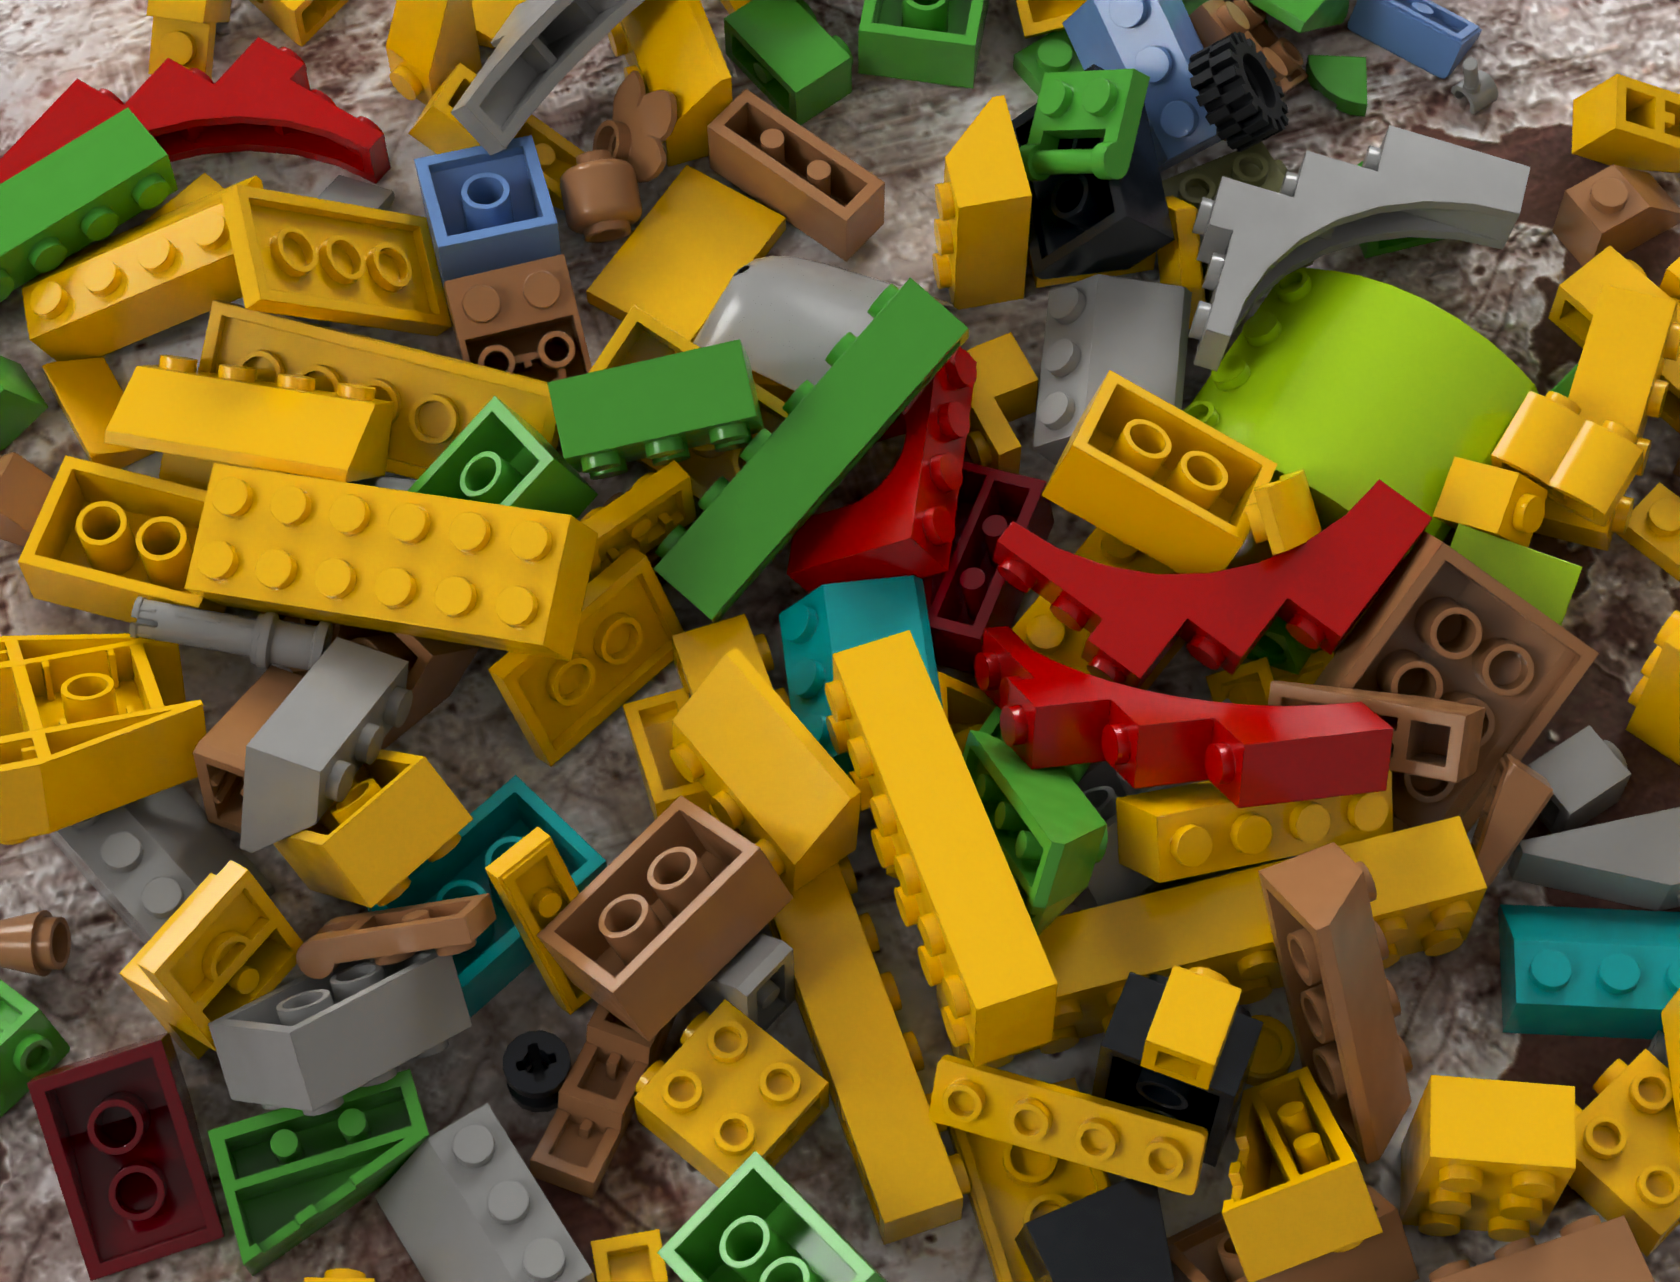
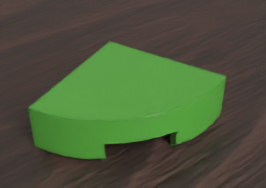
[1306,55,1367,117]

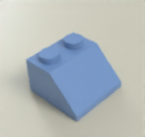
[414,135,561,288]

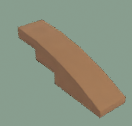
[530,1004,677,1199]

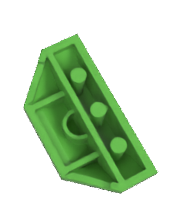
[962,730,1108,936]

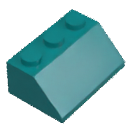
[779,575,943,775]
[1498,904,1680,1039]

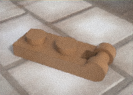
[296,893,497,979]

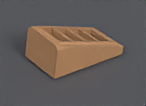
[1471,752,1554,889]

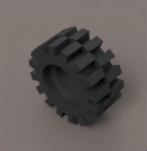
[1188,32,1289,152]

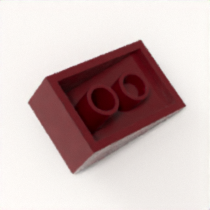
[27,1032,226,1281]

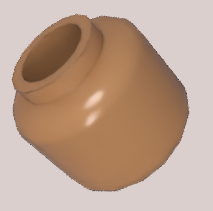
[560,150,642,243]

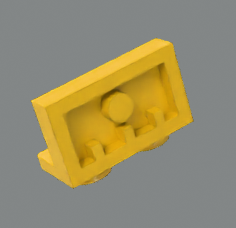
[581,460,697,582]

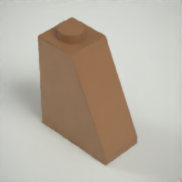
[193,665,307,834]

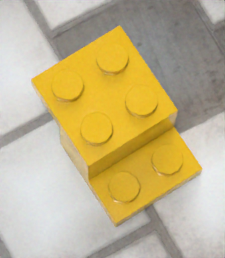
[119,860,303,1060]

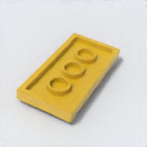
[221,184,452,336]

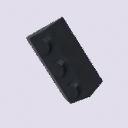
[1012,64,1175,279]

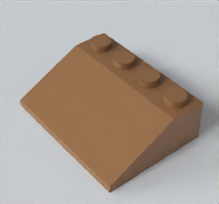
[1313,531,1599,834]

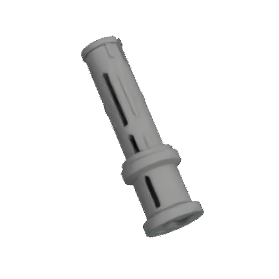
[129,596,333,670]

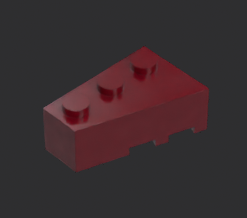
[922,461,1054,674]

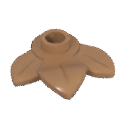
[593,70,677,183]

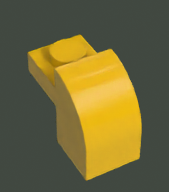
[146,0,232,79]
[966,332,1038,474]

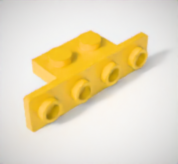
[929,1054,1208,1195]

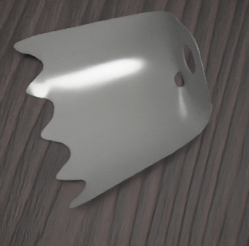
[693,256,958,391]

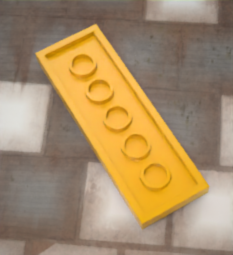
[198,300,559,479]

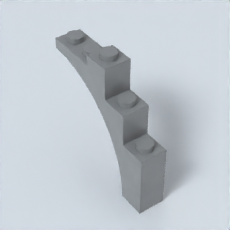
[451,0,645,156]
[1188,125,1530,371]

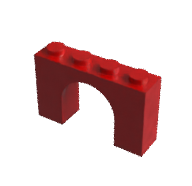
[787,347,977,593]

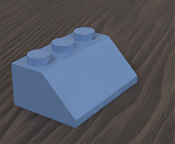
[1062,0,1222,173]

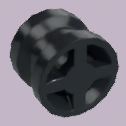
[503,1030,572,1113]

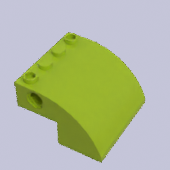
[1183,267,1539,542]

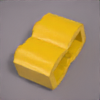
[1491,391,1644,527]

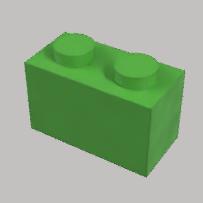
[724,0,853,125]

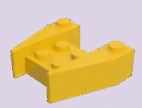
[0,633,207,845]

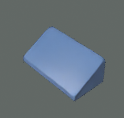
[1348,0,1482,79]

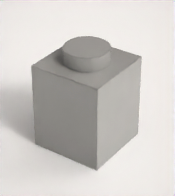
[1528,725,1631,834]

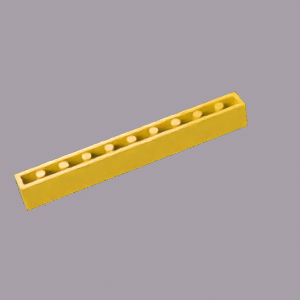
[672,614,971,1245]

